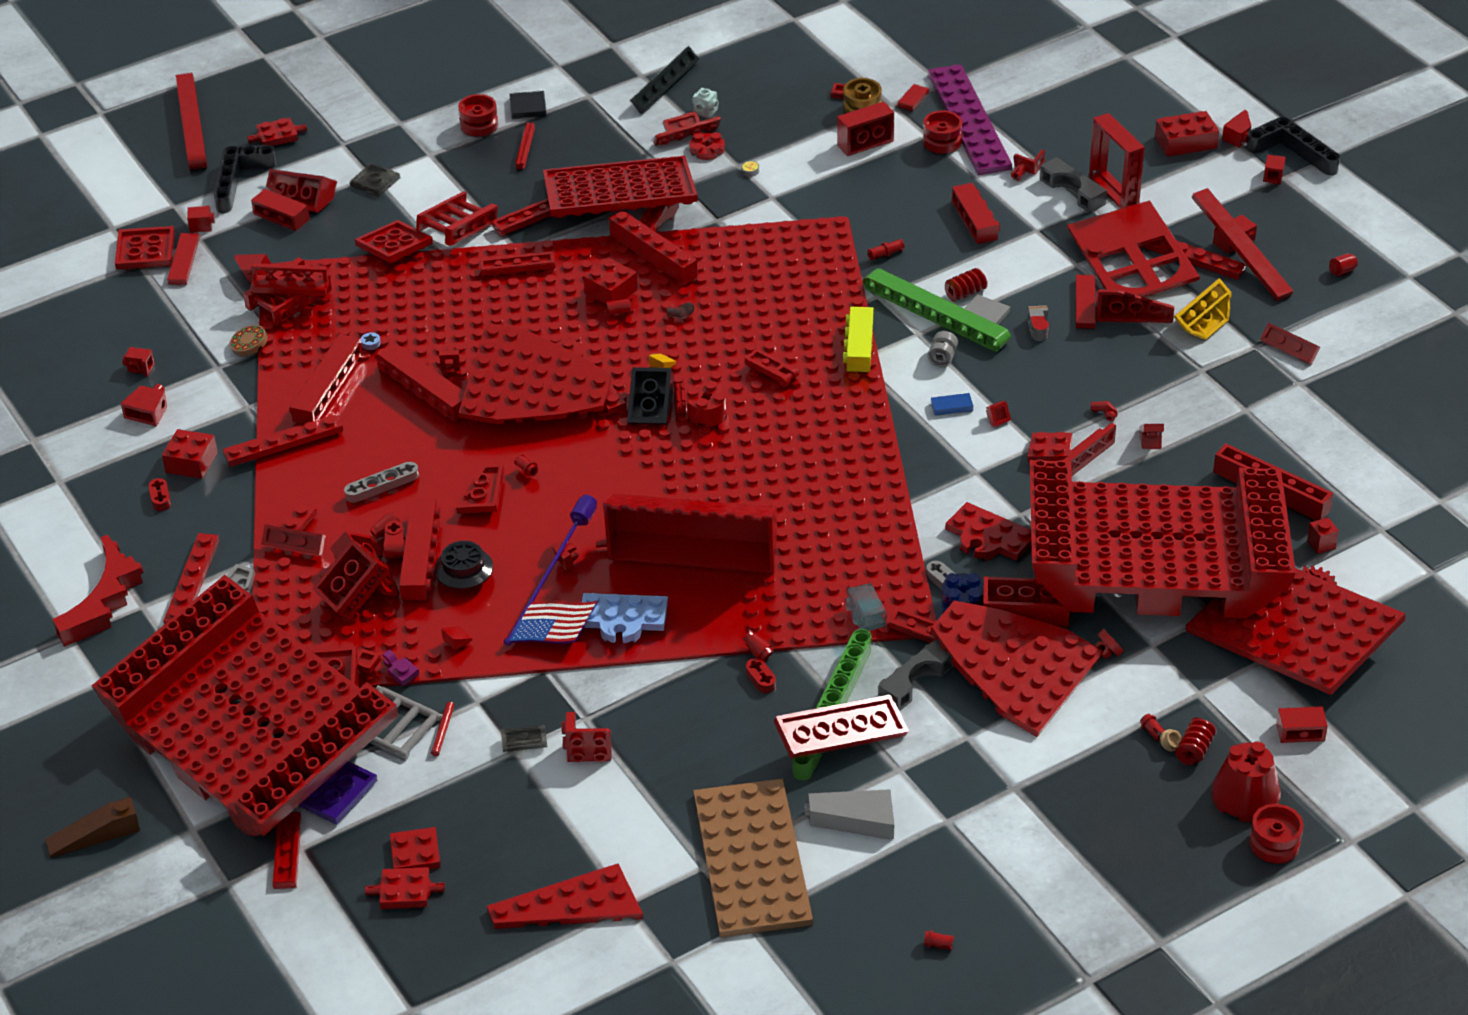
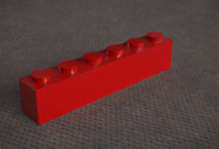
[609,210,698,285]
[289,334,363,424]
[377,343,465,422]
[1213,443,1333,521]
[399,498,441,600]

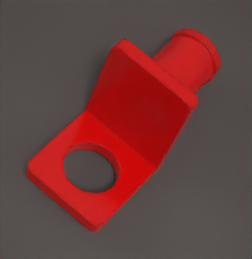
[1010,149,1046,181]

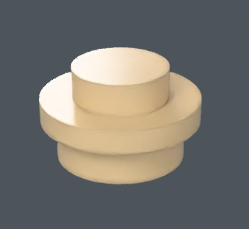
[1160,729,1182,752]

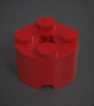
[687,381,727,427]

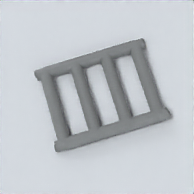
[369,685,443,760]

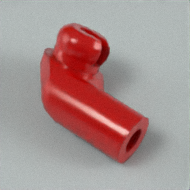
[1090,401,1118,421]

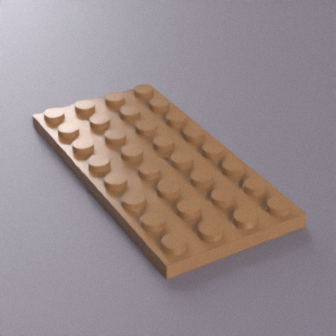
[693,779,813,938]

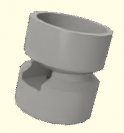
[927,331,958,367]

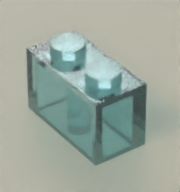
[844,583,886,631]

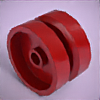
[458,94,498,137]
[923,110,962,154]
[1249,804,1304,864]

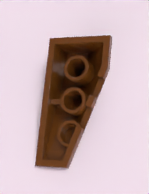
[45,796,140,858]

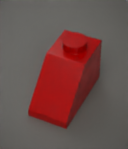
[1222,109,1252,148]
[234,254,272,283]

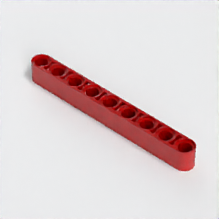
[176,72,207,170]

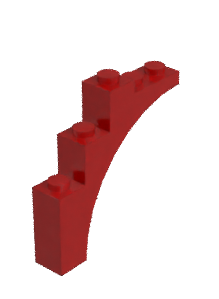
[52,535,144,647]

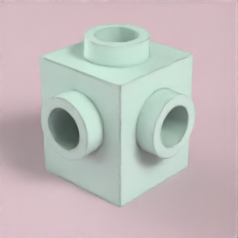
[692,88,719,119]

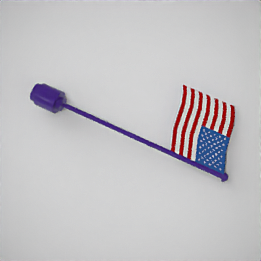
[504,495,598,646]

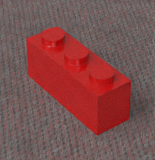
[251,189,310,231]

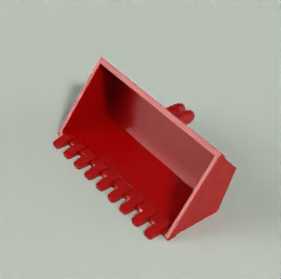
[603,494,777,574]

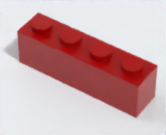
[951,183,1000,244]

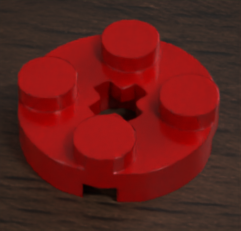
[689,132,725,160]

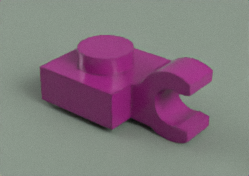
[382,650,419,686]

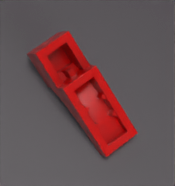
[640,204,680,232]

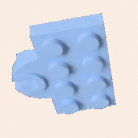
[582,593,668,643]

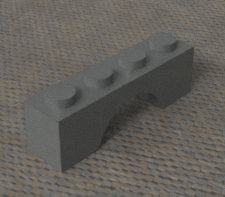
[1040,157,1107,213]
[878,639,955,712]

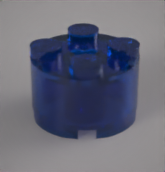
[941,573,984,612]

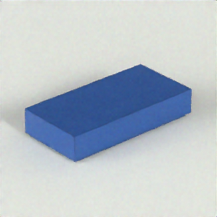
[931,393,973,415]

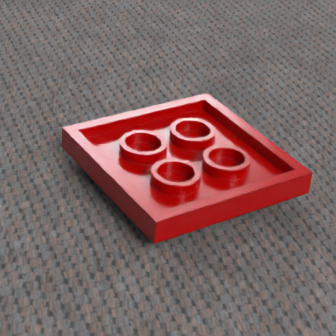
[355,220,433,263]
[115,226,175,270]

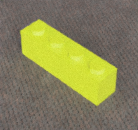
[843,307,874,372]

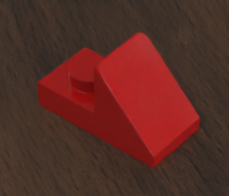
[1139,424,1164,449]

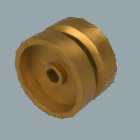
[843,78,882,114]

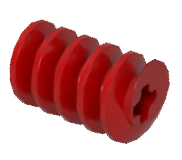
[944,268,988,302]
[1175,717,1216,765]

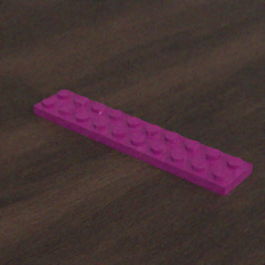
[928,64,1012,175]

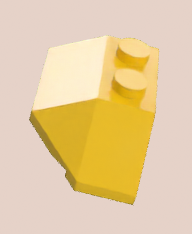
[1173,278,1232,340]

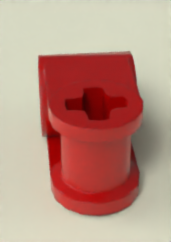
[384,520,405,560]

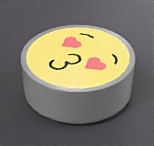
[741,161,760,177]

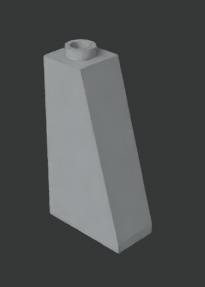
[804,789,894,839]

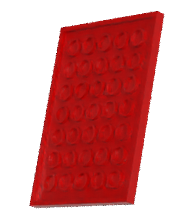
[543,156,698,218]
[1185,568,1406,695]

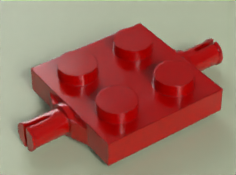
[247,118,307,146]
[365,867,445,909]

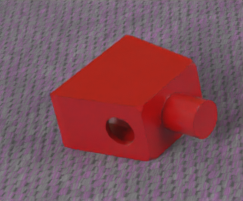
[121,384,168,427]

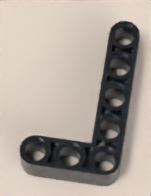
[1246,117,1340,176]
[214,145,277,213]

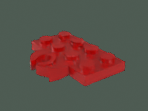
[945,502,1032,562]

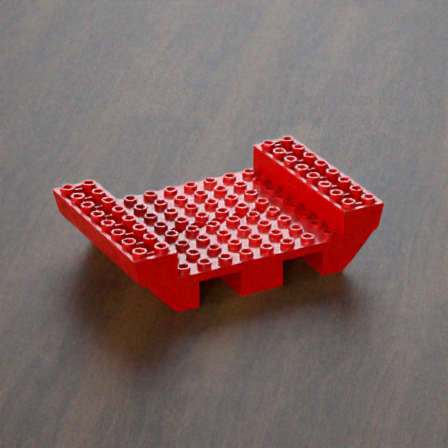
[1029,460,1296,619]
[91,575,398,836]

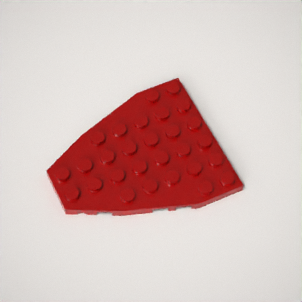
[458,323,612,424]
[930,601,1103,737]

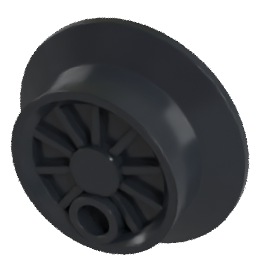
[434,540,493,589]

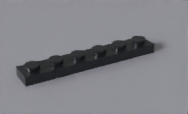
[630,46,699,114]

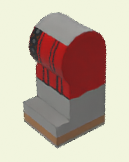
[1027,305,1049,341]

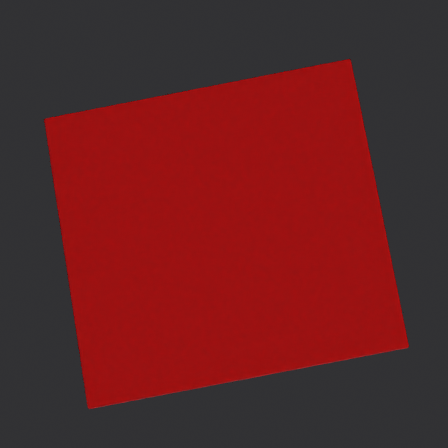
[253,216,936,688]

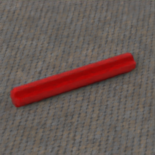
[515,122,535,170]

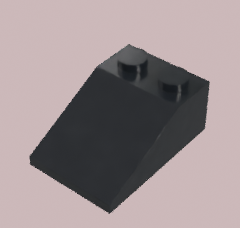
[627,367,674,425]

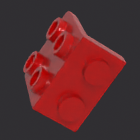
[561,712,612,762]

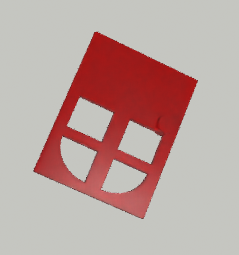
[1067,201,1200,297]

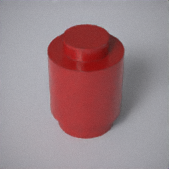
[1329,253,1358,276]

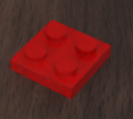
[1028,432,1073,463]
[390,827,441,869]

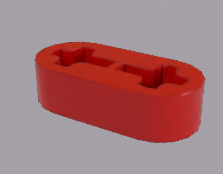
[149,478,171,511]
[746,658,776,693]

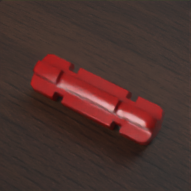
[674,383,686,414]

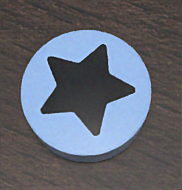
[361,333,381,350]

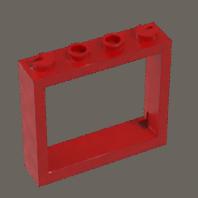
[1089,113,1145,209]

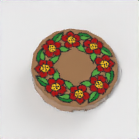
[230,325,268,356]

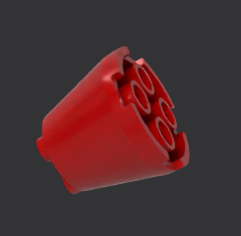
[1211,741,1281,822]

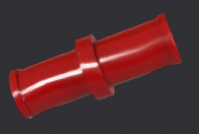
[867,239,905,261]

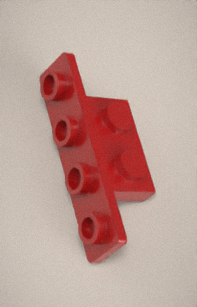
[653,111,721,146]

